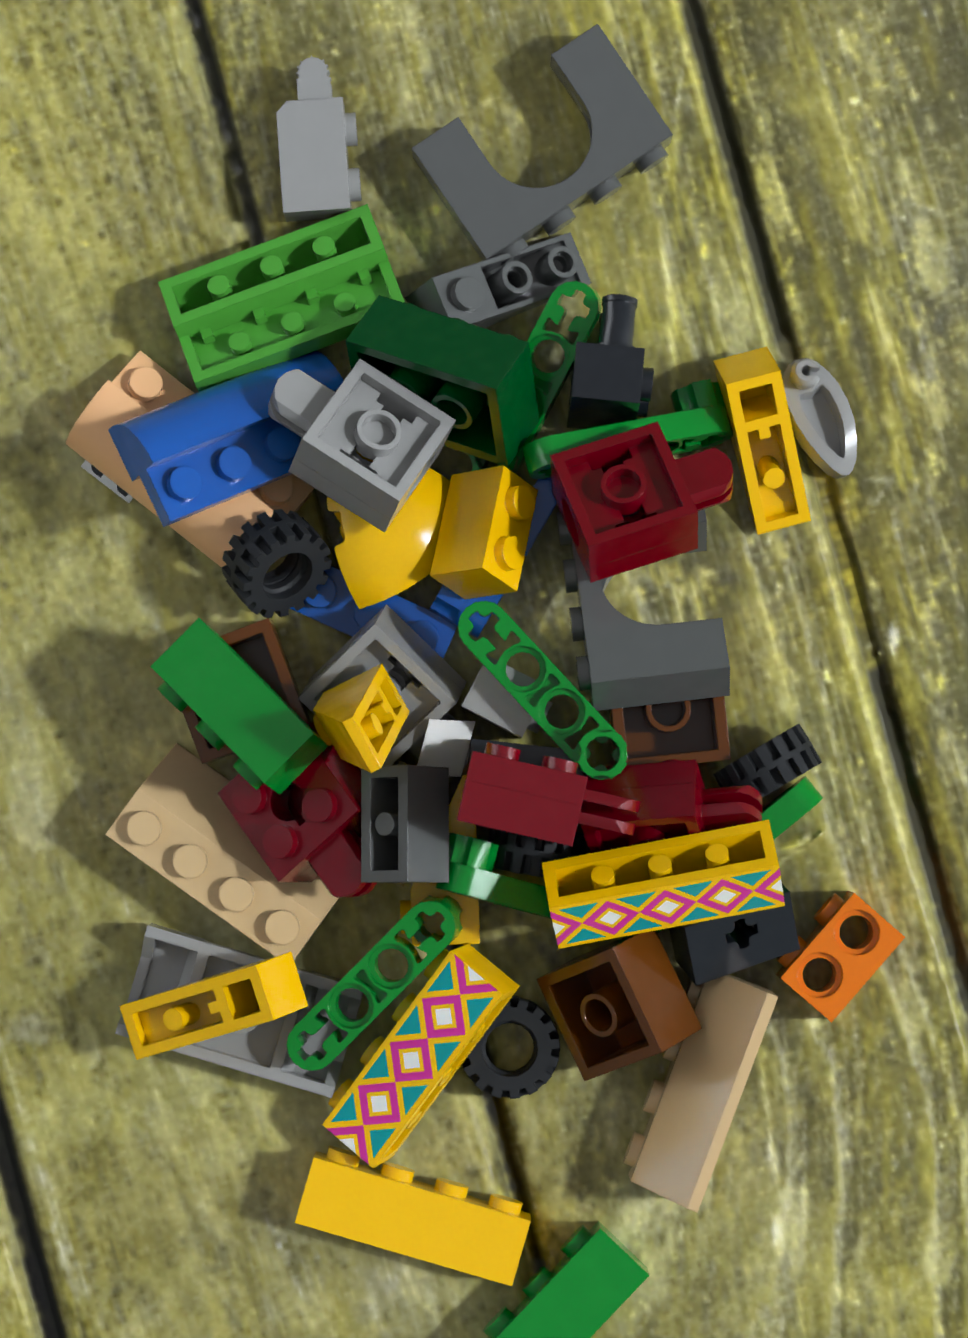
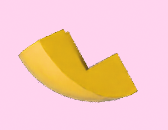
[327,452,450,609]

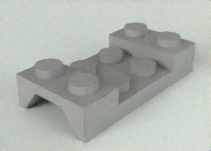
[115,923,364,1098]

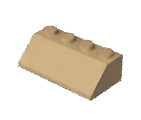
[105,743,339,961]
[623,974,778,1213]

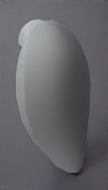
[782,358,857,479]

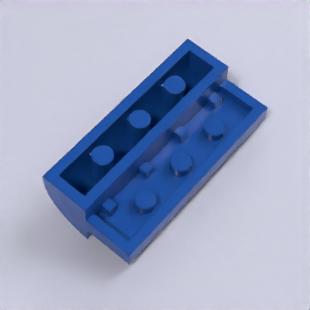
[108,350,344,527]

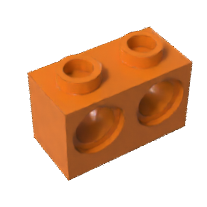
[776,891,905,1023]

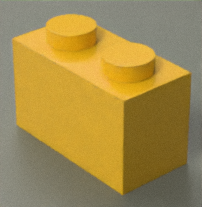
[430,465,538,600]

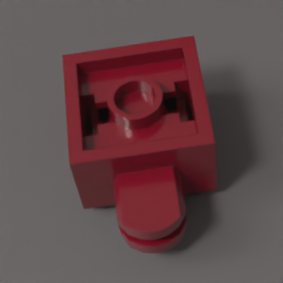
[550,421,733,583]
[217,722,377,898]
[457,742,641,847]
[581,759,763,853]

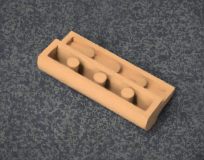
[66,350,314,568]

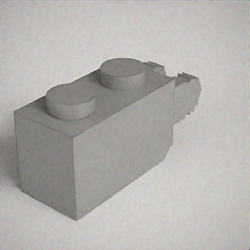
[276,55,362,222]

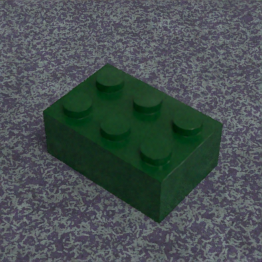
[345,295,540,467]

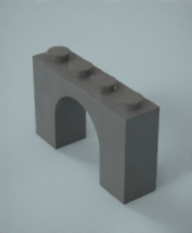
[412,24,673,267]
[556,509,730,711]

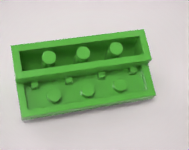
[158,204,405,392]

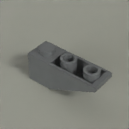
[405,232,591,328]

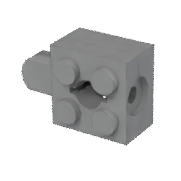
[268,359,456,533]
[298,604,473,778]

